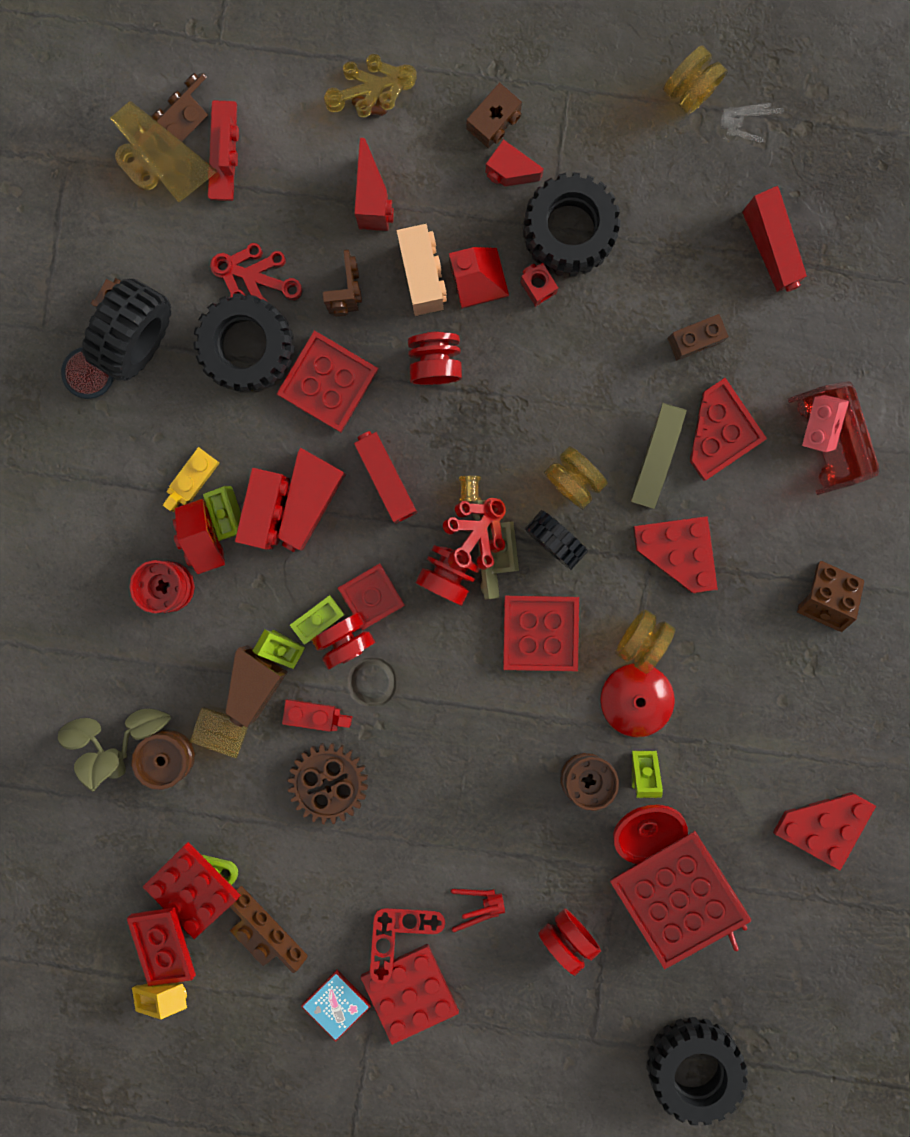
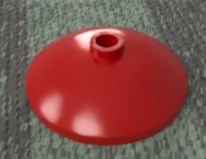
[600,663,675,737]
[613,805,688,864]

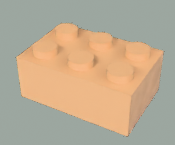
[397,224,447,316]

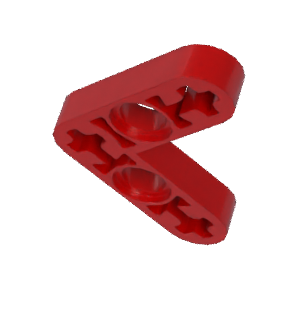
[370,908,445,984]

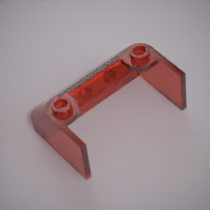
[787,381,879,495]

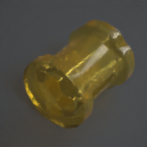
[459,476,481,502]

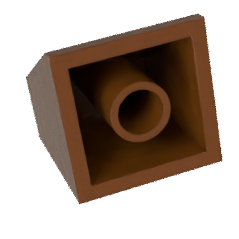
[226,645,288,727]

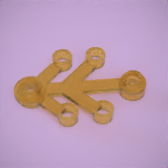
[324,54,417,117]

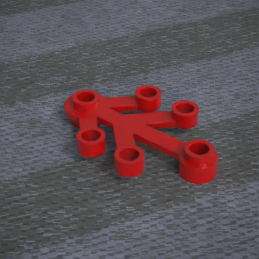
[210,243,302,302]
[443,498,506,570]

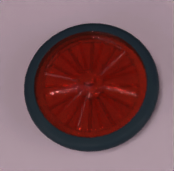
[61,347,114,399]

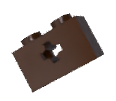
[466,82,522,148]
[667,314,729,361]

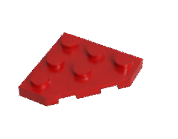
[690,378,767,481]
[633,516,718,593]
[773,792,876,871]

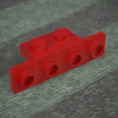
[208,100,239,201]

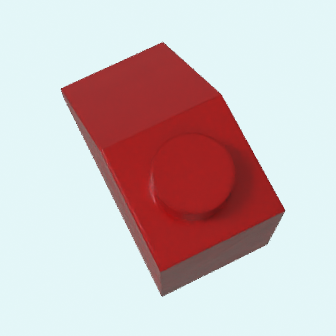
[485,139,544,187]

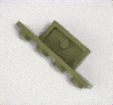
[473,500,519,600]

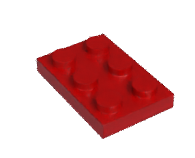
[127,907,196,986]

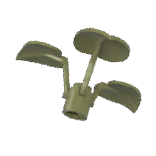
[58,709,171,792]

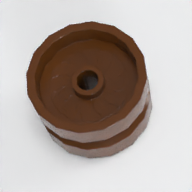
[132,730,195,790]

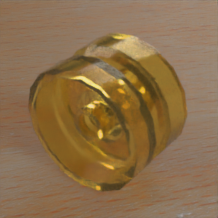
[663,45,728,115]
[544,446,608,510]
[615,609,675,674]

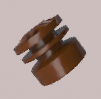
[560,753,619,811]

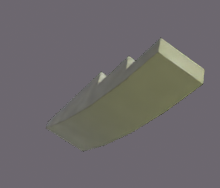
[631,403,687,509]

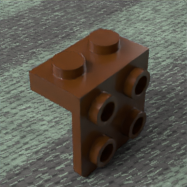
[323,249,362,317]

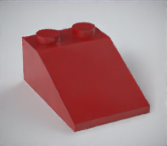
[355,138,394,231]

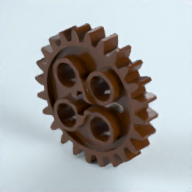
[287,743,368,825]

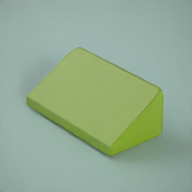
[203,486,241,541]

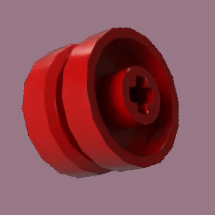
[310,612,376,670]
[538,908,601,976]

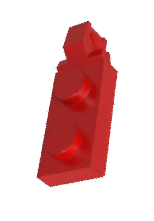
[282,699,352,732]

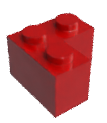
[173,499,225,574]

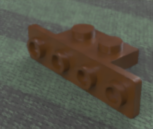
[132,73,208,150]
[230,886,308,973]

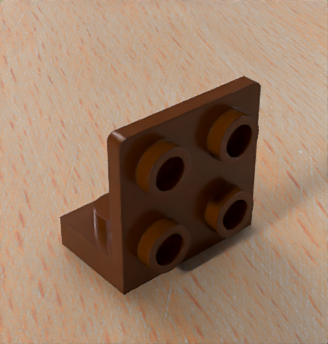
[797,561,864,632]

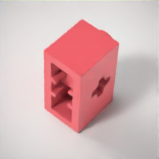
[802,395,849,452]

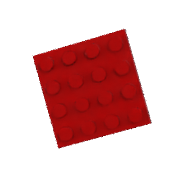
[610,830,751,970]

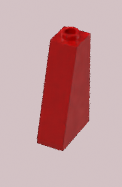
[742,186,807,292]
[354,431,418,524]
[278,448,346,552]

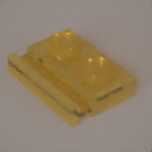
[190,707,249,758]

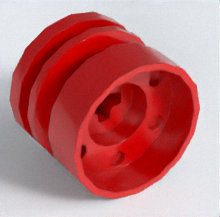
[408,332,462,385]
[415,545,480,606]
[130,560,195,613]

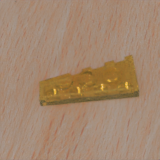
[110,101,217,202]

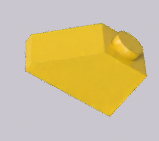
[132,982,187,1020]

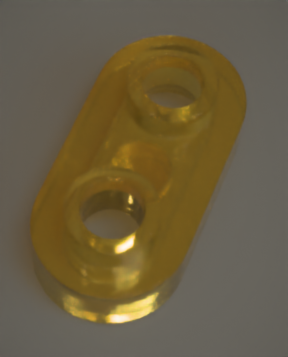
[115,144,159,190]

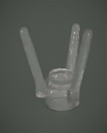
[721,103,784,143]

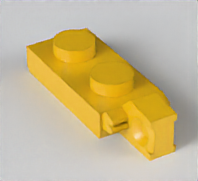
[163,447,220,512]

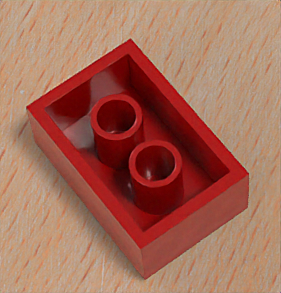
[235,468,291,550]

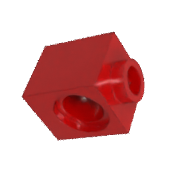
[520,263,558,307]

